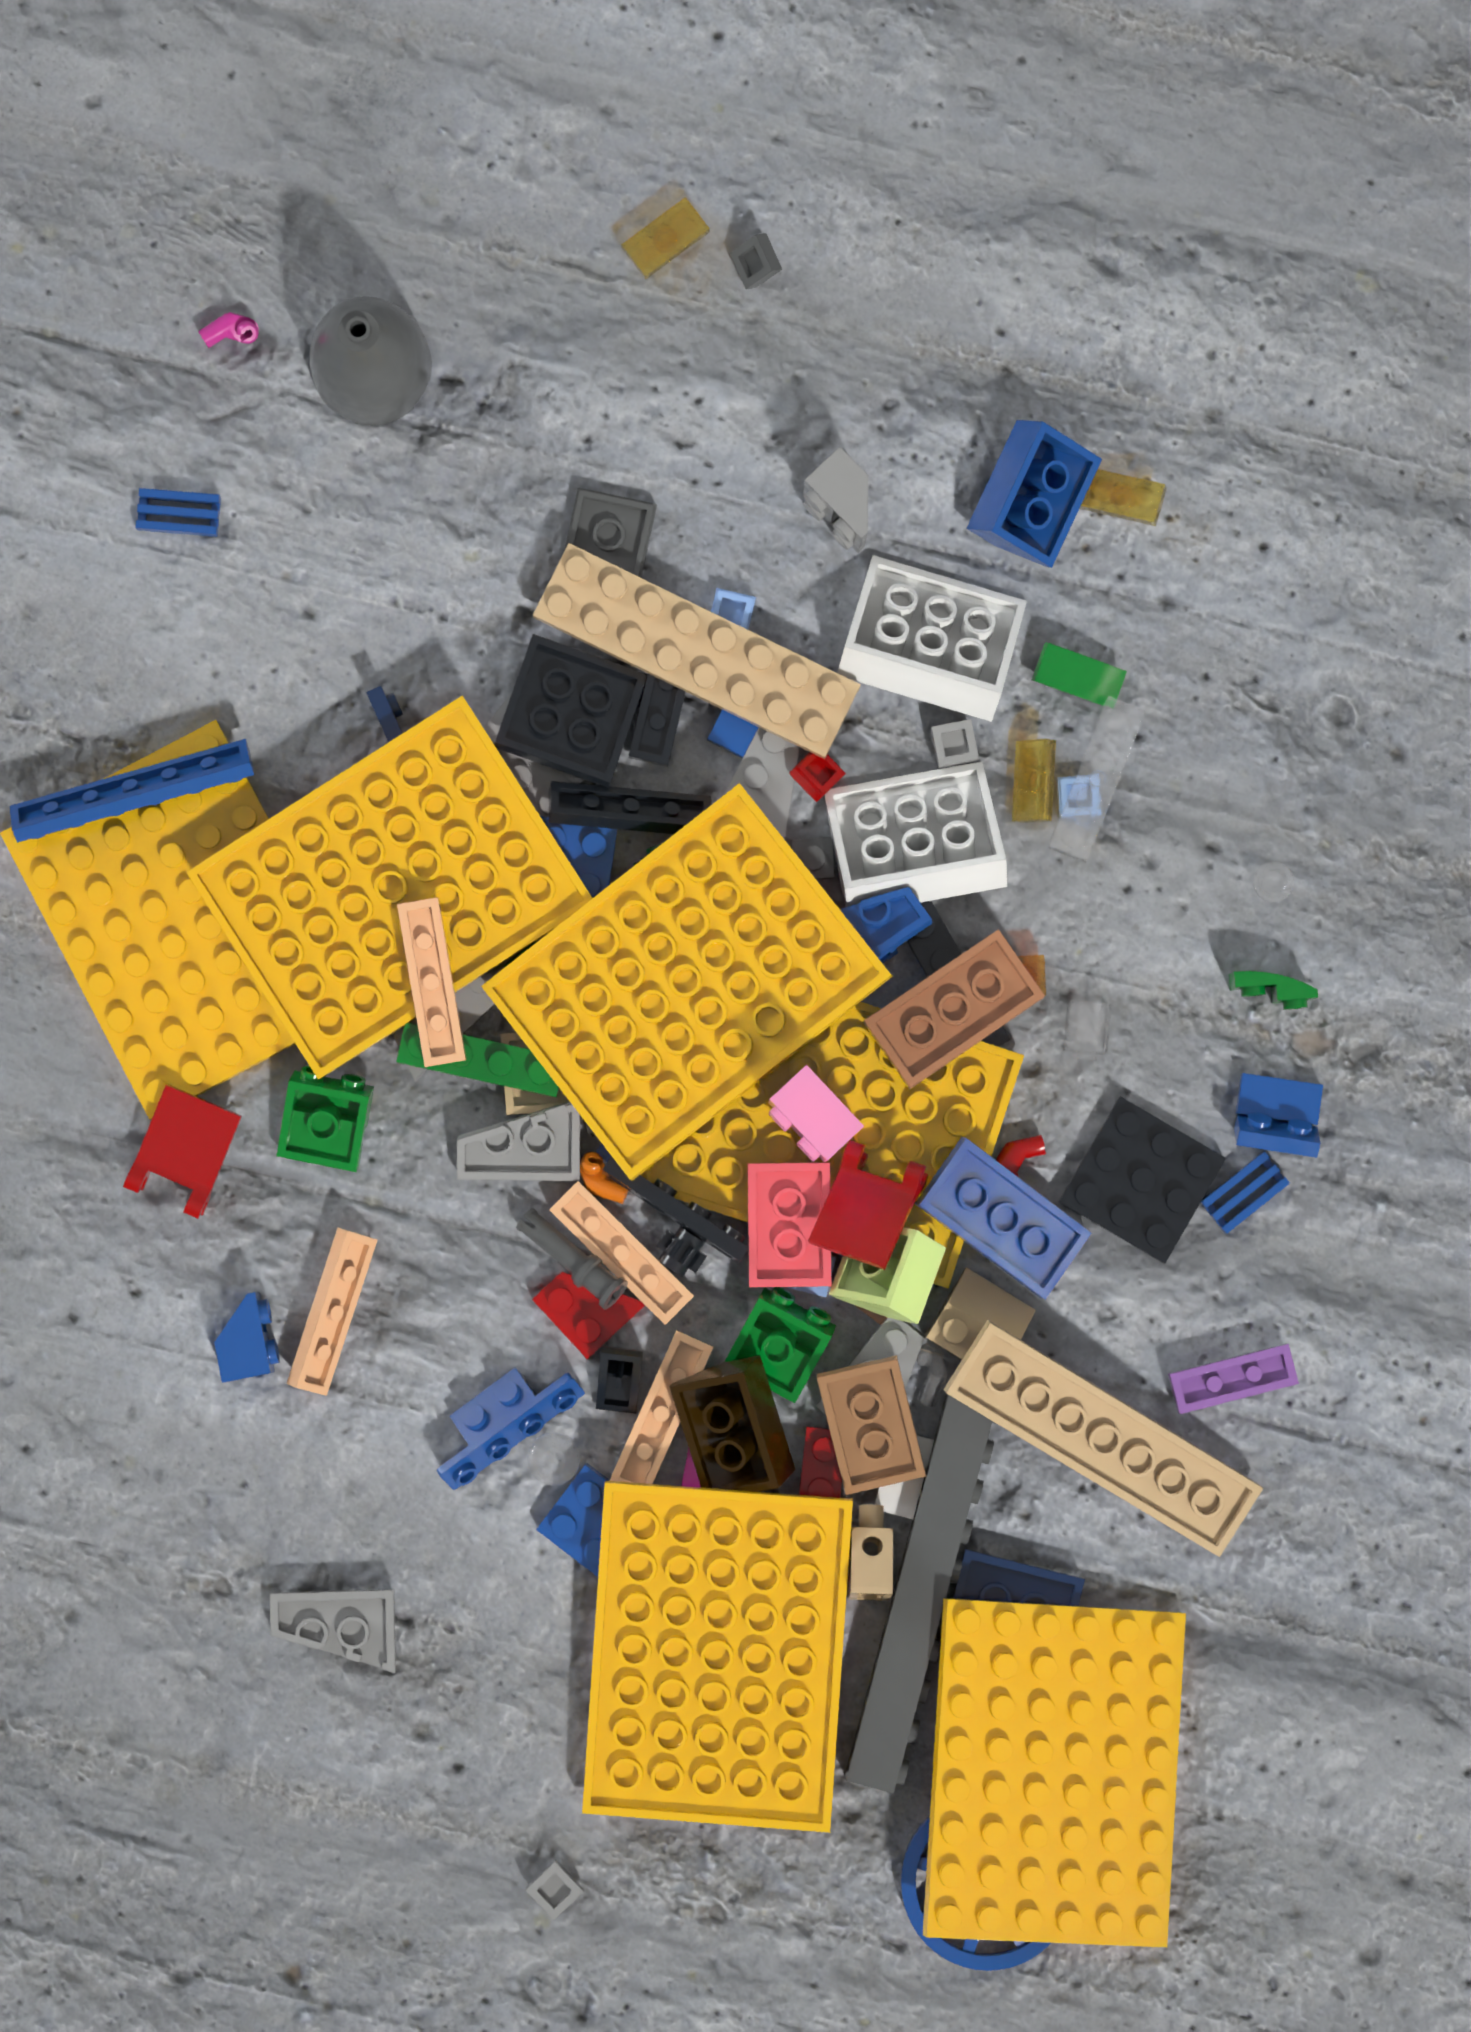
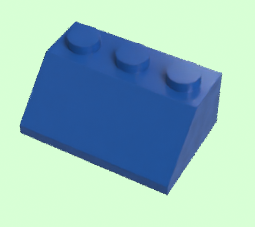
[966,420,1102,568]

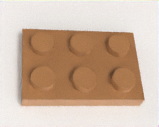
[817,1355,926,1495]

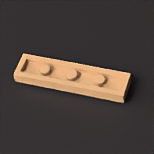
[397,897,466,1067]
[549,1181,694,1325]
[286,1227,378,1396]
[609,1330,713,1484]

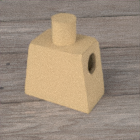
[848,1504,893,1601]

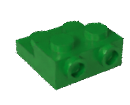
[276,1066,374,1172]
[724,1287,836,1403]

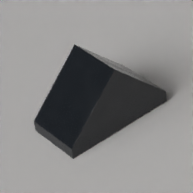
[596,1346,644,1414]

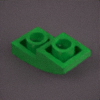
[1031,642,1127,709]
[1229,971,1318,1010]

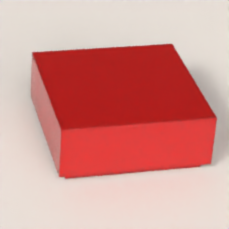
[789,752,846,802]

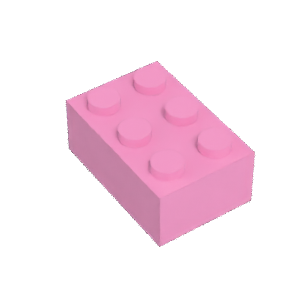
[768,1065,864,1162]

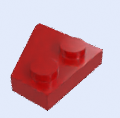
[532,1272,645,1359]

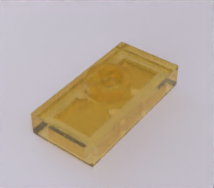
[621,197,710,280]
[1079,469,1167,526]
[1012,739,1056,823]

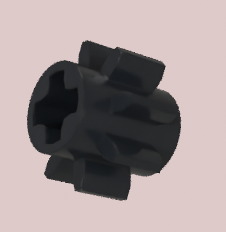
[656,1226,707,1277]

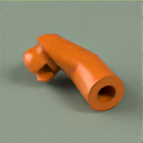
[580,1152,628,1204]

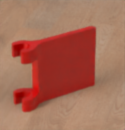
[123,1084,242,1219]
[808,1140,929,1270]

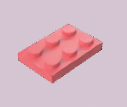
[748,1163,832,1287]

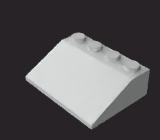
[837,555,1027,722]
[824,761,1007,907]

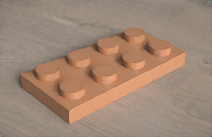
[863,929,1045,1090]

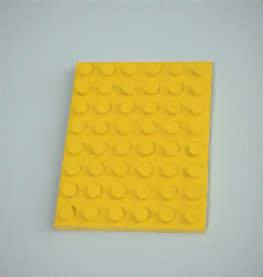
[186,695,592,1079]
[0,720,295,1120]
[481,783,892,1181]
[641,1002,1024,1288]
[582,1481,853,1833]
[923,1598,1186,1948]

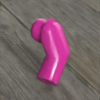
[198,312,259,348]

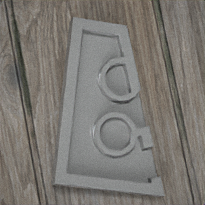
[457,1101,580,1181]

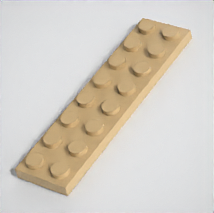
[533,543,861,759]
[943,1320,1264,1557]

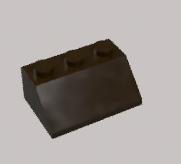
[669,1355,796,1492]

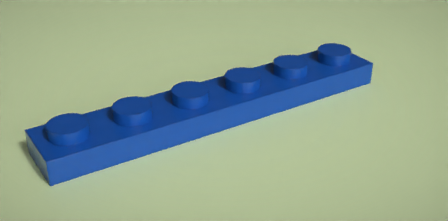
[10,739,254,843]

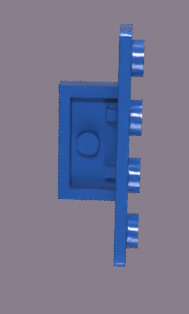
[436,1367,585,1490]

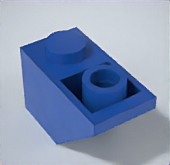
[214,1292,280,1383]

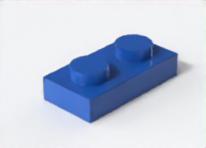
[1234,1113,1321,1158]

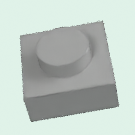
[931,719,979,768]
[525,1859,584,1921]

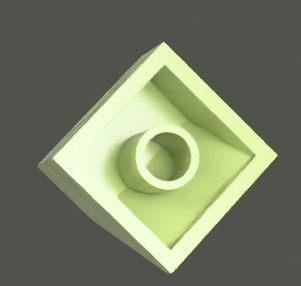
[829,1227,946,1324]

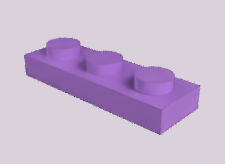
[1168,1344,1299,1414]

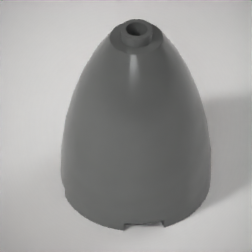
[309,296,432,425]

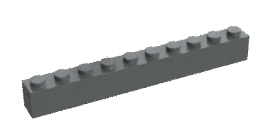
[845,1377,998,1794]

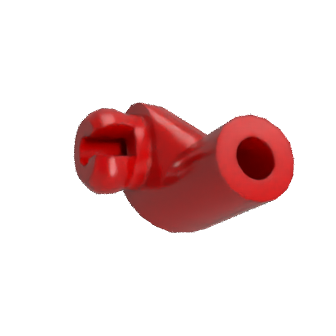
[996,1135,1046,1177]

